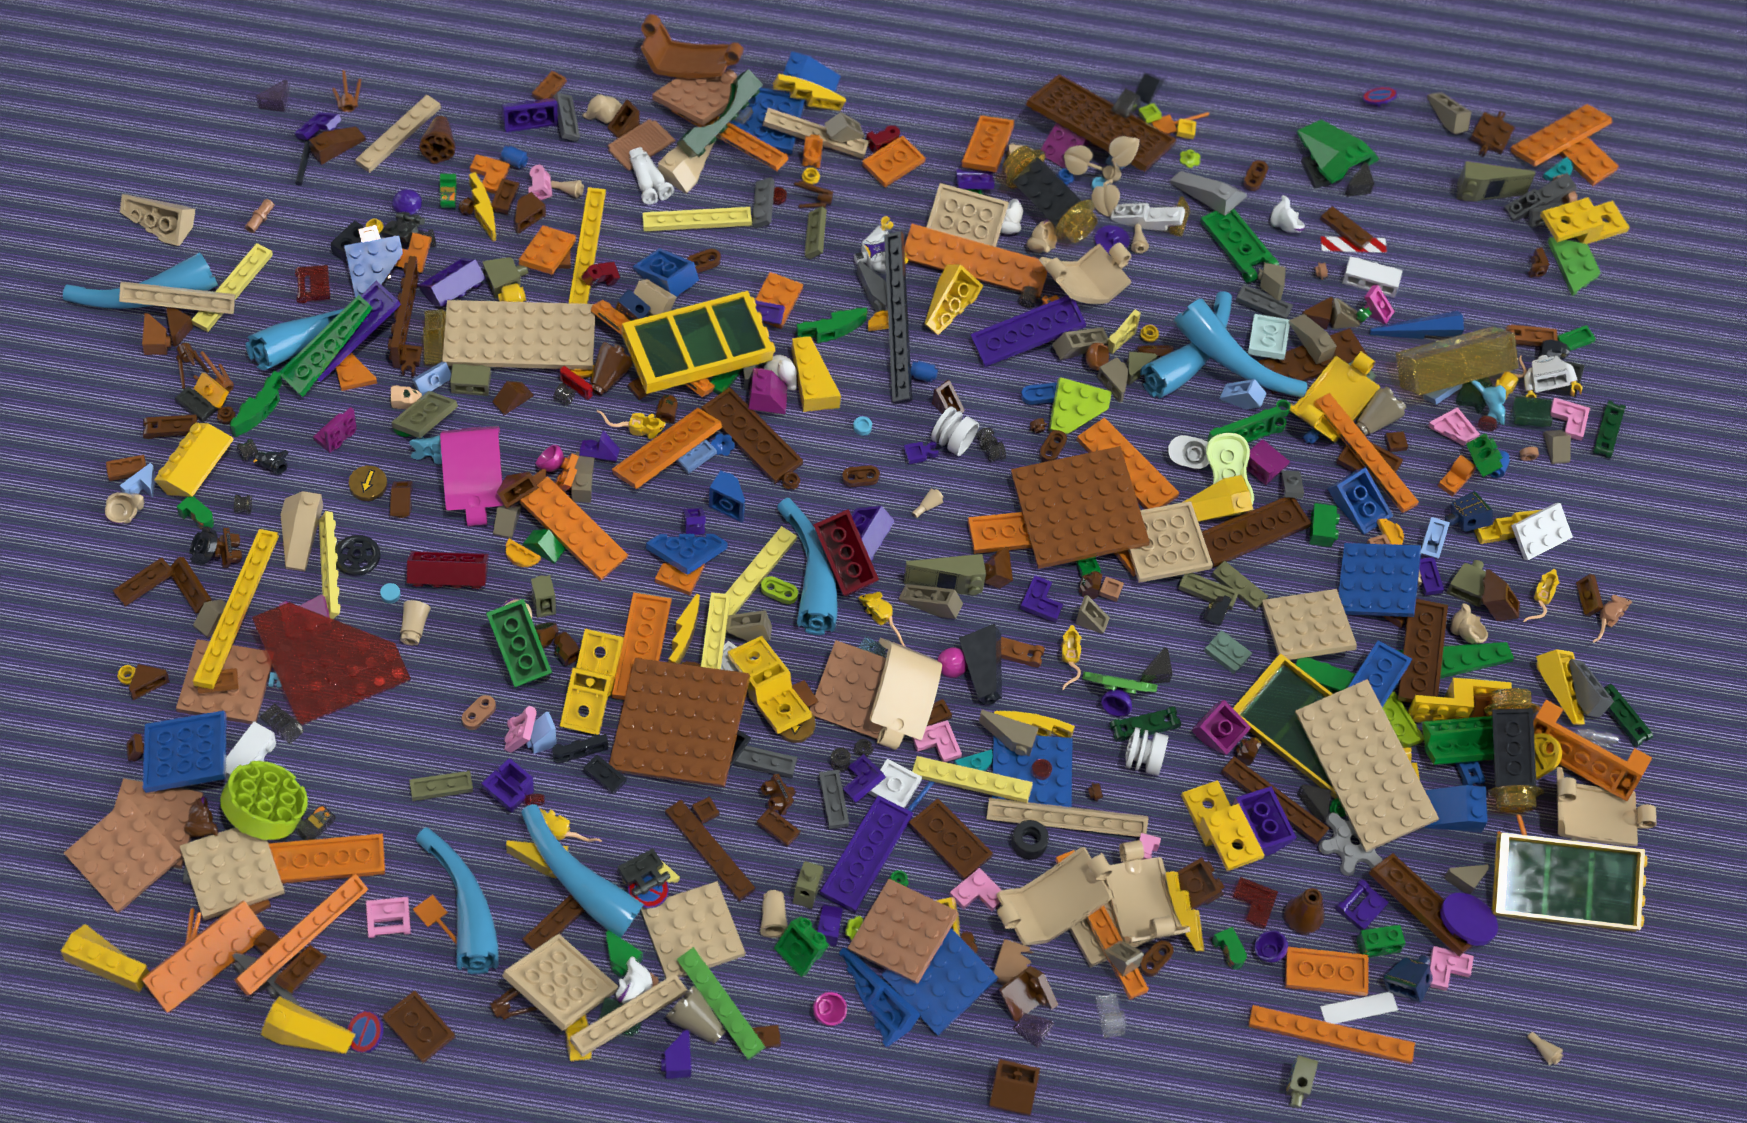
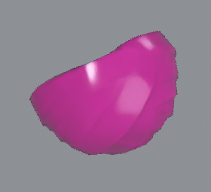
[536,444,564,472]
[937,647,968,678]
[813,992,847,1026]

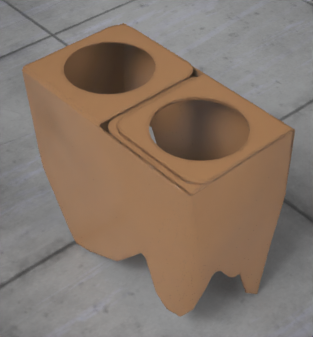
[994,939,1033,985]

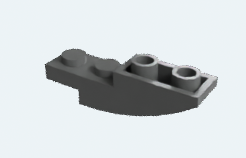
[1505,173,1577,221]
[232,953,300,1006]

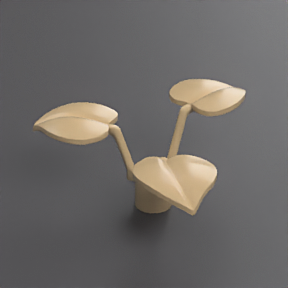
[1064,136,1139,217]

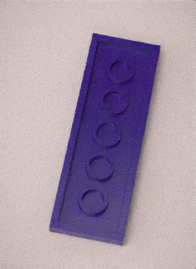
[318,280,401,382]
[971,296,1086,367]
[820,795,914,913]

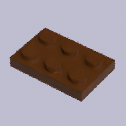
[1336,442,1403,487]
[382,990,456,1064]

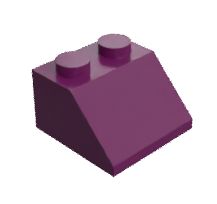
[748,368,787,414]
[1191,700,1251,755]

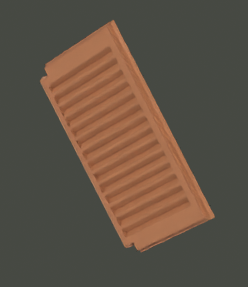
[608,119,675,171]

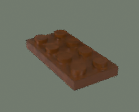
[908,798,993,881]

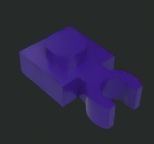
[904,442,939,464]

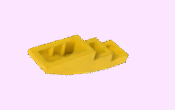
[773,74,846,111]
[469,172,496,242]
[1474,509,1543,544]
[669,594,700,664]
[994,711,1075,738]
[1166,871,1204,952]

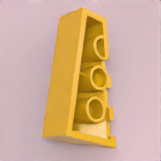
[61,924,149,993]

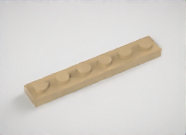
[355,95,441,173]
[763,108,869,159]
[119,282,235,314]
[570,974,687,1057]

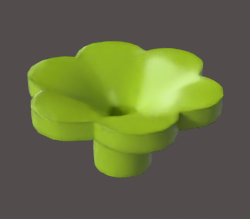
[1180,149,1201,168]
[845,916,863,941]

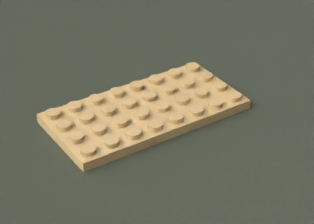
[442,300,595,370]
[1296,679,1439,852]

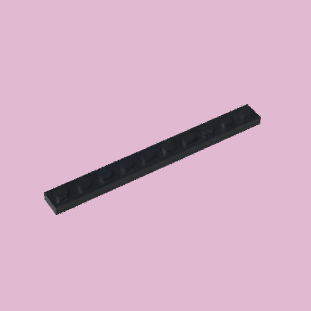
[884,231,912,404]

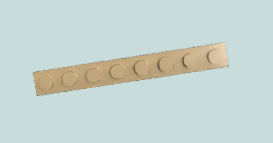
[986,798,1149,837]

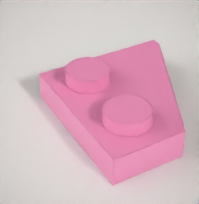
[1428,407,1480,446]

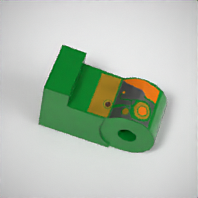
[440,174,457,208]
[177,496,214,530]
[1212,927,1247,970]

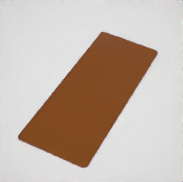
[792,680,818,707]

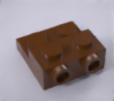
[1177,857,1225,910]

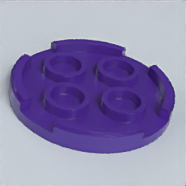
[1440,893,1498,946]

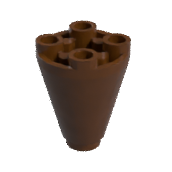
[419,116,455,164]
[590,342,634,396]
[1283,888,1325,936]

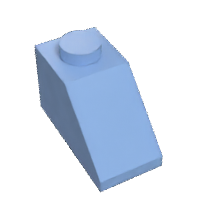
[1220,379,1266,410]
[526,711,556,754]

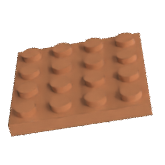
[652,73,735,125]
[176,639,275,724]
[810,640,886,739]
[113,778,204,869]
[64,798,183,913]
[848,879,959,984]

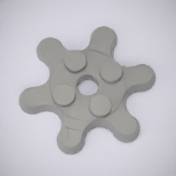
[1319,813,1383,876]

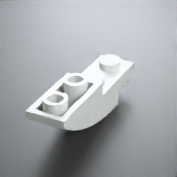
[1111,203,1185,230]

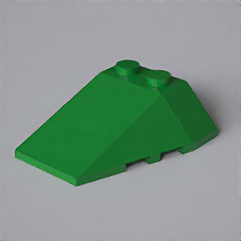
[1297,119,1379,183]

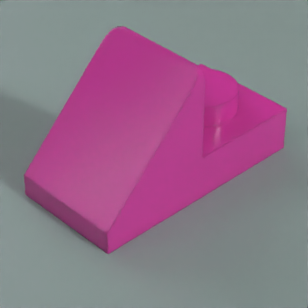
[1364,285,1394,324]

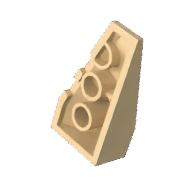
[658,142,714,194]
[120,194,195,246]
[281,491,323,572]

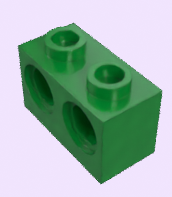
[1466,433,1503,477]
[1356,925,1405,958]

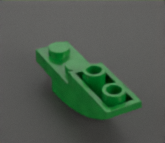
[796,307,868,344]
[230,371,283,437]

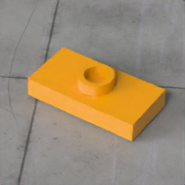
[194,373,229,408]

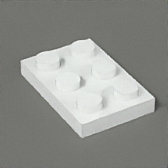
[1512,503,1572,560]

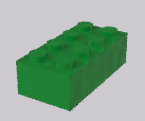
[486,599,552,688]

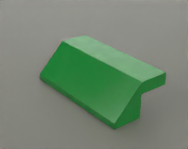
[1422,716,1494,765]

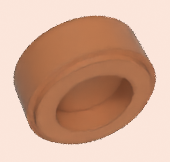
[1519,447,1539,461]

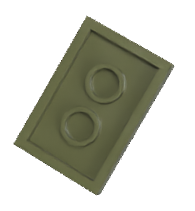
[391,391,458,438]

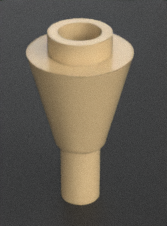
[551,180,584,198]
[1131,224,1149,253]
[912,489,944,518]
[1527,1032,1563,1065]

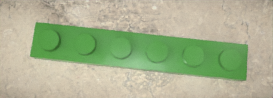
[677,947,766,1060]

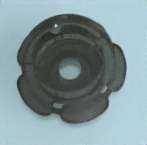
[854,739,874,757]

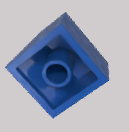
[709,470,745,523]

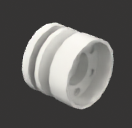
[931,407,979,456]
[1125,727,1168,776]

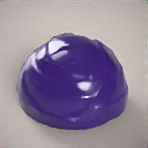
[392,189,422,215]
[1101,689,1132,717]
[1255,931,1288,963]

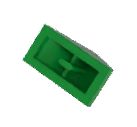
[523,529,565,564]

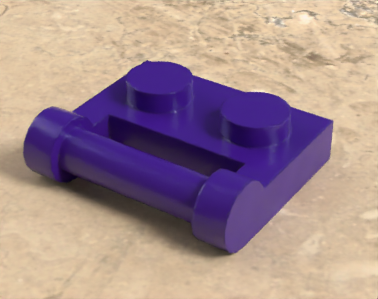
[956,169,994,189]
[1335,879,1389,931]

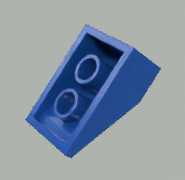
[781,51,841,93]
[633,248,699,297]
[1327,467,1393,535]
[1423,785,1488,833]

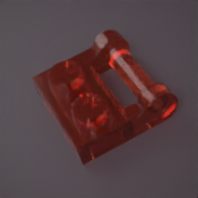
[295,265,330,303]

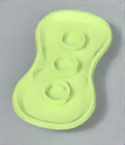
[1206,433,1254,516]

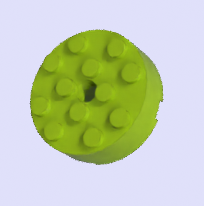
[220,761,308,840]

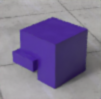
[481,758,534,813]

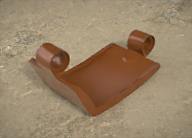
[641,14,744,78]

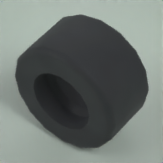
[1011,820,1049,860]

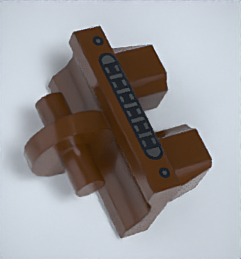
[214,528,242,568]
[760,774,796,815]

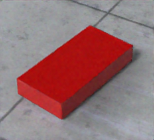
[560,366,593,400]

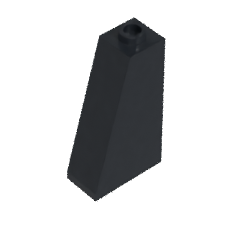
[959,623,1002,705]

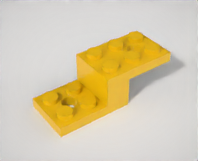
[1540,197,1630,244]
[560,629,624,735]
[727,636,812,734]
[1408,678,1512,723]
[1181,780,1265,871]

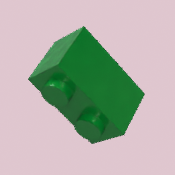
[1309,503,1340,548]

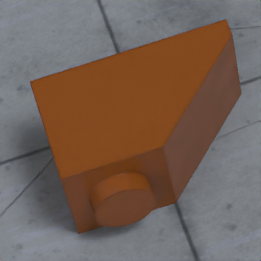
[142,313,171,355]

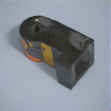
[296,805,336,840]

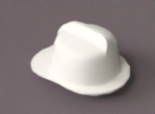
[1168,435,1209,469]

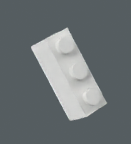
[1343,256,1402,298]
[225,722,276,781]

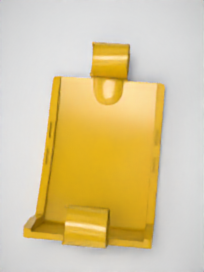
[1290,351,1380,443]

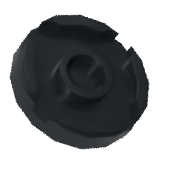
[189,527,218,565]

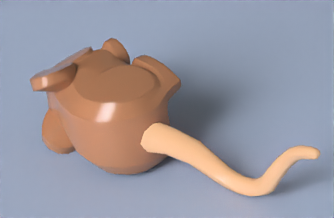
[1593,595,1632,643]

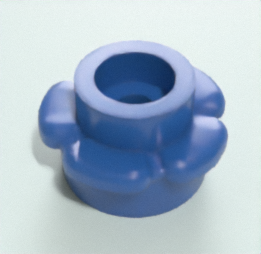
[1057,168,1074,185]
[1302,428,1319,444]

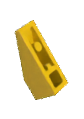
[506,841,568,878]

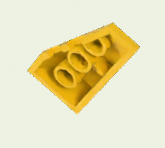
[925,264,983,335]
[1182,475,1253,522]
[1536,649,1585,725]
[261,997,356,1054]

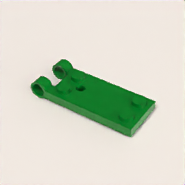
[1200,208,1279,284]
[1207,400,1291,443]

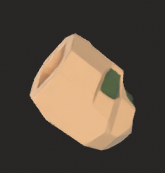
[391,385,422,409]

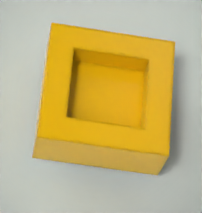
[1176,118,1196,139]

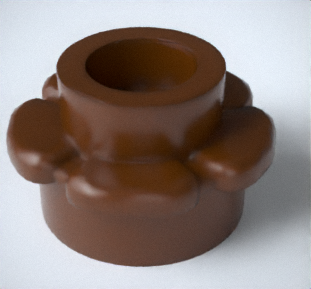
[459,198,475,215]
[216,406,236,424]
[1030,418,1047,434]
[782,472,800,490]
[1088,782,1103,802]

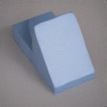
[120,463,156,498]
[1421,517,1450,559]

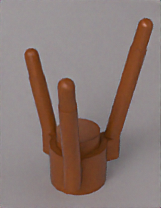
[332,70,362,112]
[193,351,234,394]

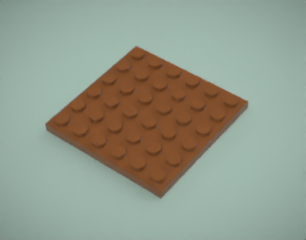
[1011,446,1150,569]
[609,658,750,788]

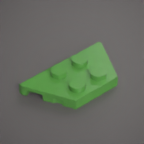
[1547,237,1601,296]
[1082,671,1158,694]

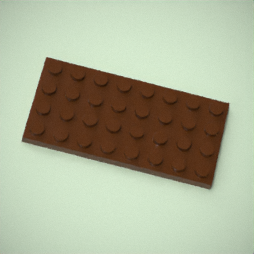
[1026,74,1177,172]

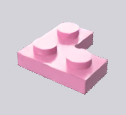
[1549,398,1590,441]
[911,720,962,762]
[949,868,1002,911]
[1429,946,1474,991]

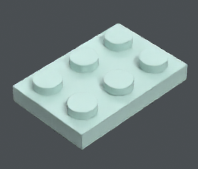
[1248,314,1290,360]

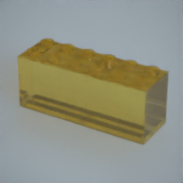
[1396,326,1519,395]

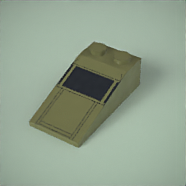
[1457,161,1535,201]
[903,554,986,595]

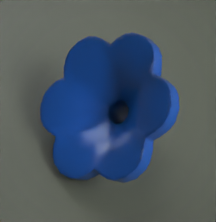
[711,433,735,456]

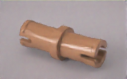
[245,199,275,233]

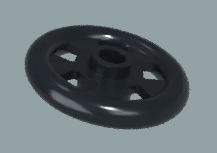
[335,535,381,576]

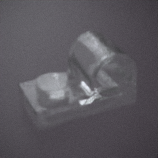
[1095,994,1126,1038]

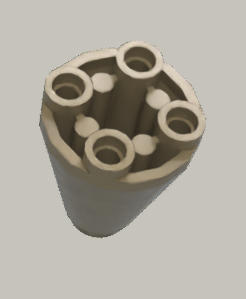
[1356,387,1406,436]
[666,986,725,1044]

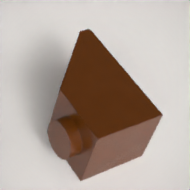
[515,192,546,234]
[984,547,1013,589]

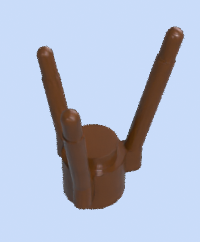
[794,181,834,208]
[176,343,209,389]
[490,986,538,1020]

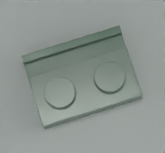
[1204,630,1252,674]

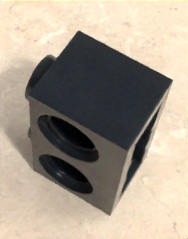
[330,220,366,264]

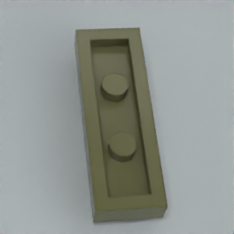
[805,206,827,259]
[1212,561,1268,611]
[1178,573,1239,610]
[410,771,473,801]

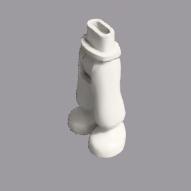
[629,147,674,204]

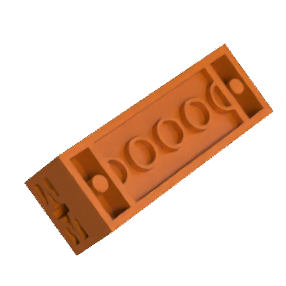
[1533,700,1652,801]

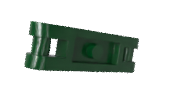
[1593,400,1626,459]
[1604,684,1653,747]
[1109,706,1182,742]

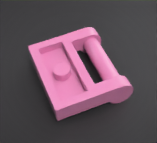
[504,706,536,753]
[366,897,411,938]

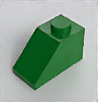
[606,930,642,977]

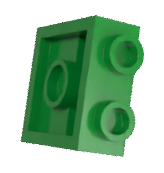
[774,916,829,977]

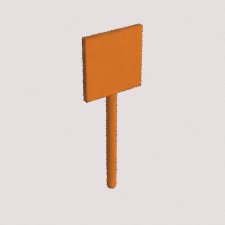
[1151,112,1209,134]
[413,895,457,945]

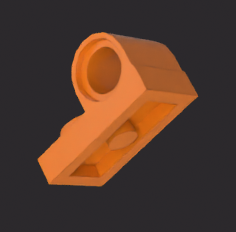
[1438,455,1476,497]

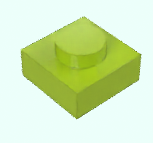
[1138,103,1162,123]

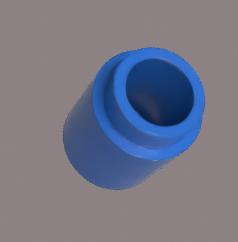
[500,146,528,169]
[911,360,938,383]
[1489,450,1510,478]

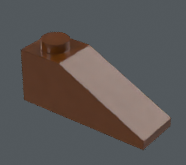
[309,126,366,165]

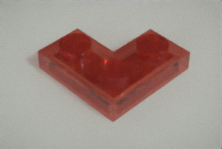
[1233,877,1278,929]

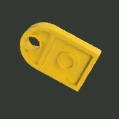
[1534,733,1562,780]

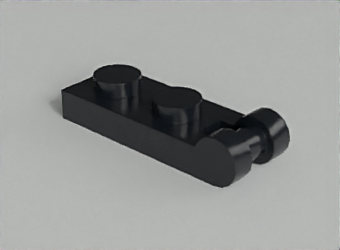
[552,734,608,764]

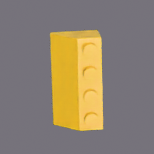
[154,423,234,497]

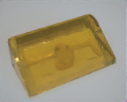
[1169,196,1190,237]

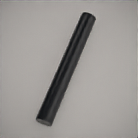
[295,139,311,186]

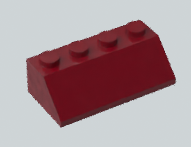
[813,509,879,596]
[407,551,489,589]

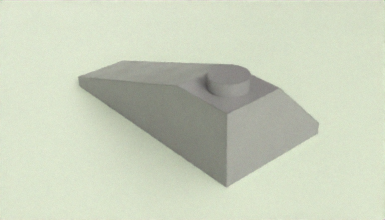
[1169,171,1247,215]

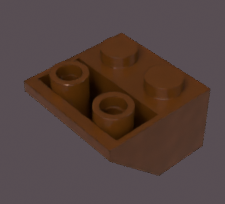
[1482,569,1520,621]
[989,1059,1040,1116]

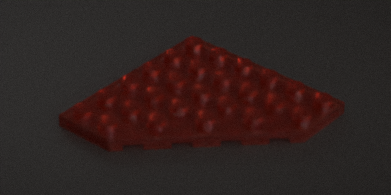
[252,602,411,726]

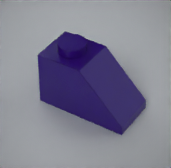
[818,905,843,947]
[661,1030,692,1079]

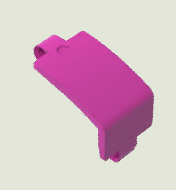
[440,426,504,526]

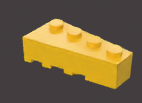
[791,336,841,412]

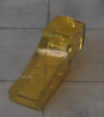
[423,309,446,365]

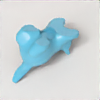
[1471,380,1506,425]
[410,435,442,465]

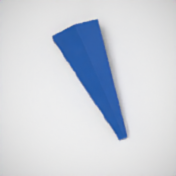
[1370,311,1464,339]
[839,948,921,1046]

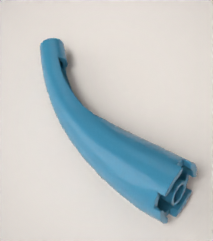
[63,253,218,309]
[1140,291,1232,399]
[1173,299,1307,398]
[246,308,395,370]
[777,498,837,635]
[521,805,644,938]
[416,827,499,974]

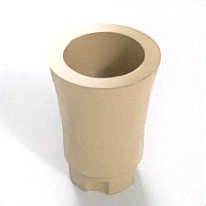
[400,600,431,646]
[760,890,788,938]

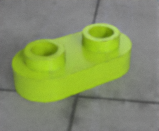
[761,576,798,604]

